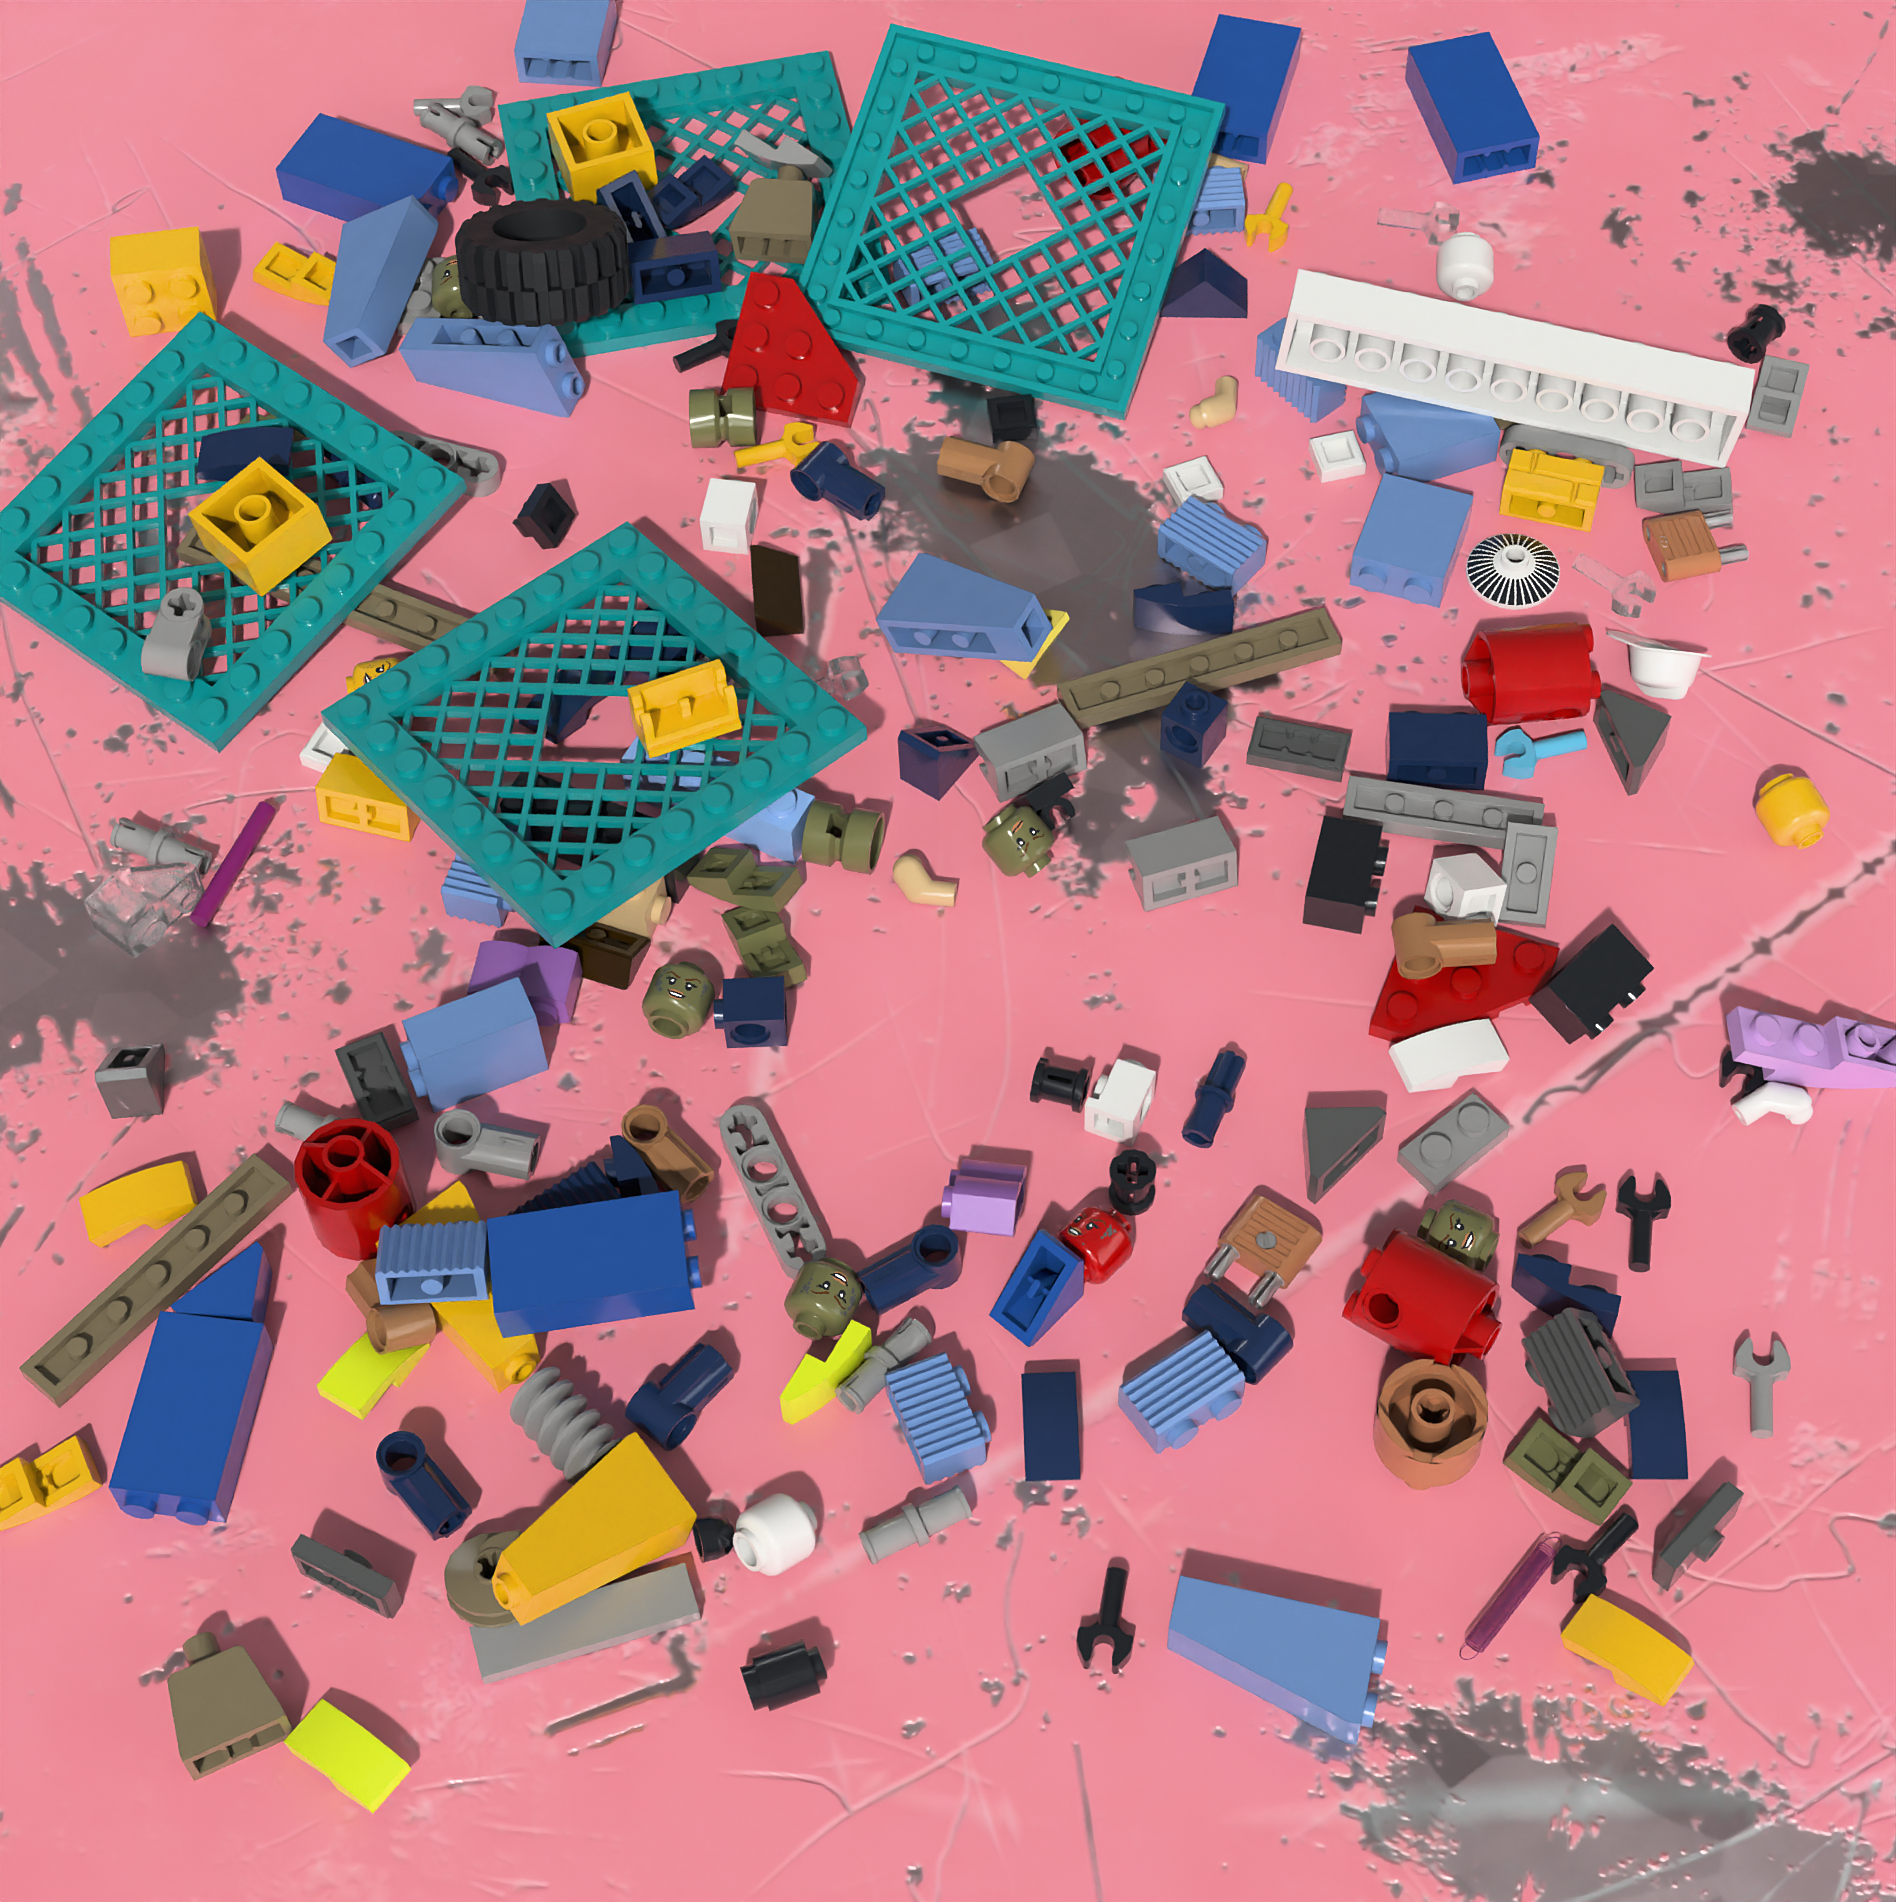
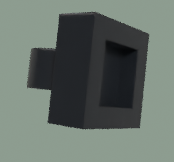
[512,483,576,549]
[1010,771,1075,831]

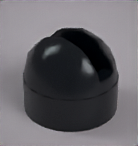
[692,1515,734,1563]

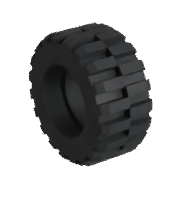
[455,198,631,327]

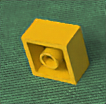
[546,92,658,205]
[110,226,218,337]
[188,456,333,597]

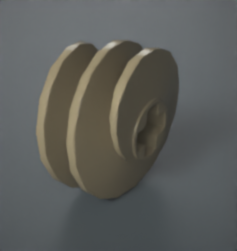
[444,1530,522,1628]

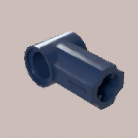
[790,441,885,521]
[856,1224,962,1316]
[1182,1282,1294,1385]
[625,1342,734,1451]
[376,1431,472,1541]

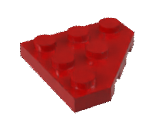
[720,271,861,428]
[1368,905,1560,1044]

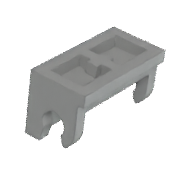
[973,703,1087,803]
[1125,816,1238,912]

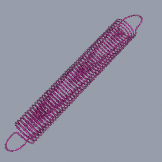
[1459,1537,1562,1660]

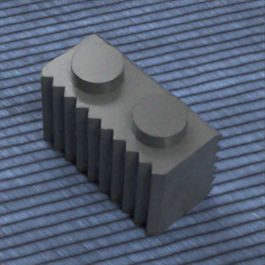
[1521,1307,1640,1439]

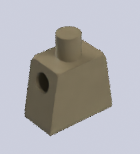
[729,165,818,264]
[167,1632,293,1781]

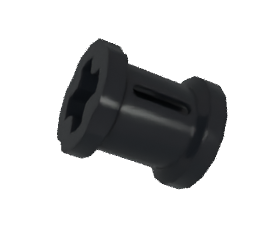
[1727,304,1786,364]
[1030,1057,1091,1113]
[1109,1149,1156,1216]

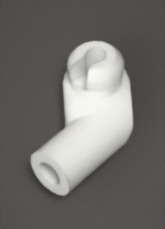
[1732,1082,1813,1126]

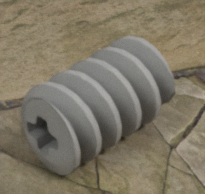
[510,1366,623,1485]

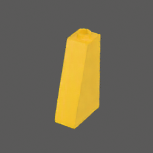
[375,1180,541,1394]
[491,1432,697,1626]

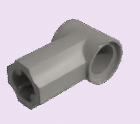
[434,1109,540,1180]

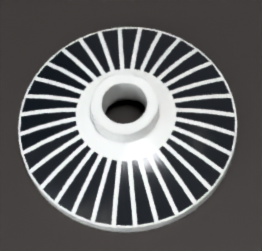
[1466,533,1560,610]

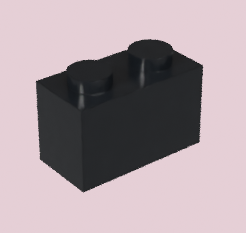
[1302,816,1389,934]
[1528,923,1654,1045]

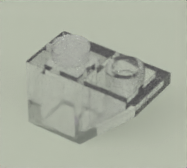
[83,861,205,958]

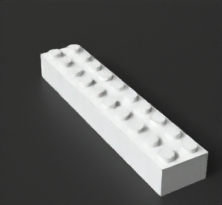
[1275,269,1755,468]

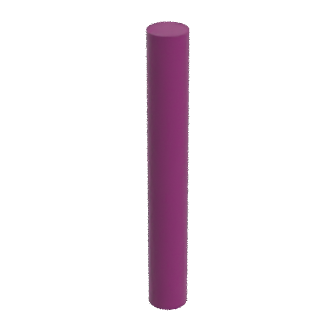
[189,801,276,927]

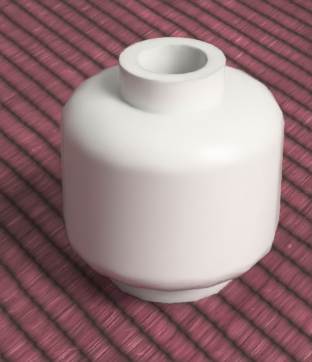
[1436,232,1494,301]
[733,1493,817,1576]

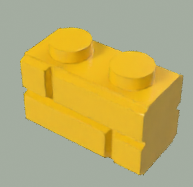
[1499,448,1605,533]

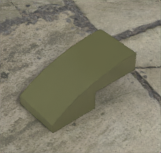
[687,848,803,913]
[721,907,808,988]
[1502,1418,1633,1526]

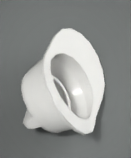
[1606,630,1712,700]

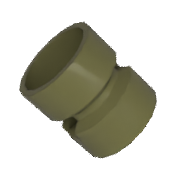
[689,387,757,448]
[802,799,885,875]

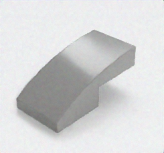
[734,129,833,178]
[1746,355,1810,439]
[1635,461,1733,515]

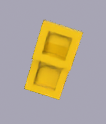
[253,241,336,306]
[79,1160,199,1248]
[0,1435,103,1531]
[1560,1594,1695,1707]

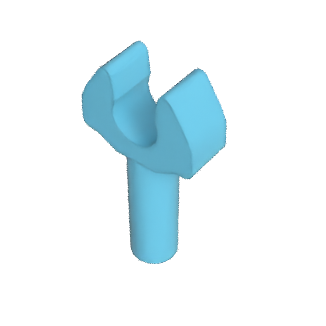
[1494,729,1587,780]

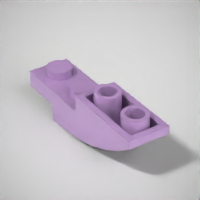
[1726,1006,1896,1089]

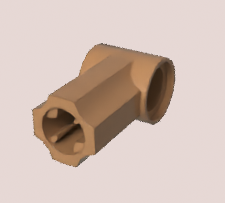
[937,436,1035,503]
[1391,912,1497,980]
[621,1104,714,1205]
[345,1258,436,1355]

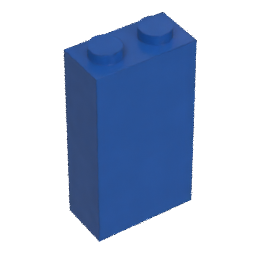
[1192,14,1301,165]
[1405,31,1540,185]
[275,113,459,222]
[487,1190,702,1338]
[108,1311,274,1526]

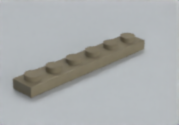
[1057,608,1342,730]
[19,1154,293,1408]

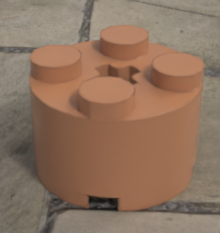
[1373,1359,1488,1490]

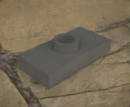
[1246,716,1352,782]
[335,1032,419,1132]
[1652,1481,1744,1592]
[290,1534,403,1619]

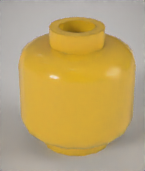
[1756,773,1830,849]

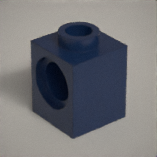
[1160,681,1228,769]
[714,976,787,1048]

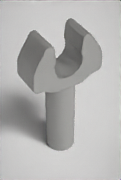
[413,86,494,128]
[1733,1338,1791,1439]

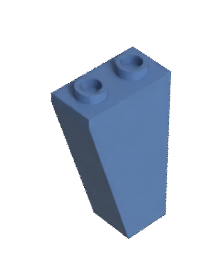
[323,195,439,368]
[399,318,586,418]
[875,553,1053,662]
[1167,1575,1388,1745]

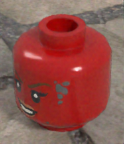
[1055,1206,1133,1285]

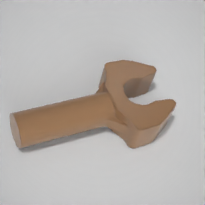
[1517,1172,1607,1249]

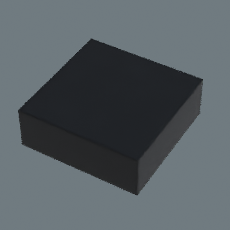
[987,394,1038,443]

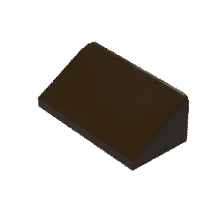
[750,545,804,637]
[539,922,651,990]

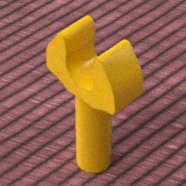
[1244,182,1293,253]
[734,422,819,468]

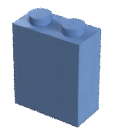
[514,0,617,87]
[1356,392,1501,483]
[1349,473,1474,608]
[399,977,549,1113]

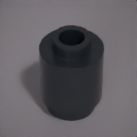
[740,1639,828,1711]

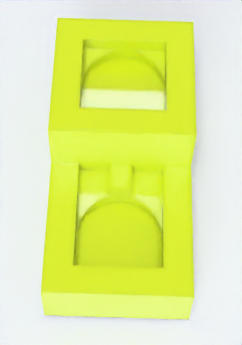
[779,1320,872,1425]
[316,1332,430,1420]
[283,1699,412,1813]

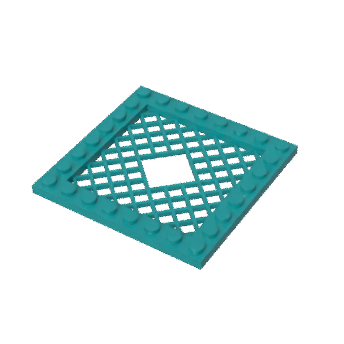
[797,23,1225,421]
[497,50,892,359]
[0,312,467,753]
[321,521,868,949]

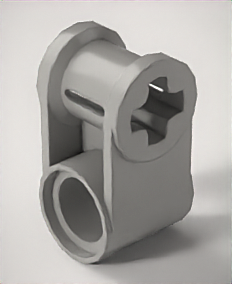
[141,587,212,681]

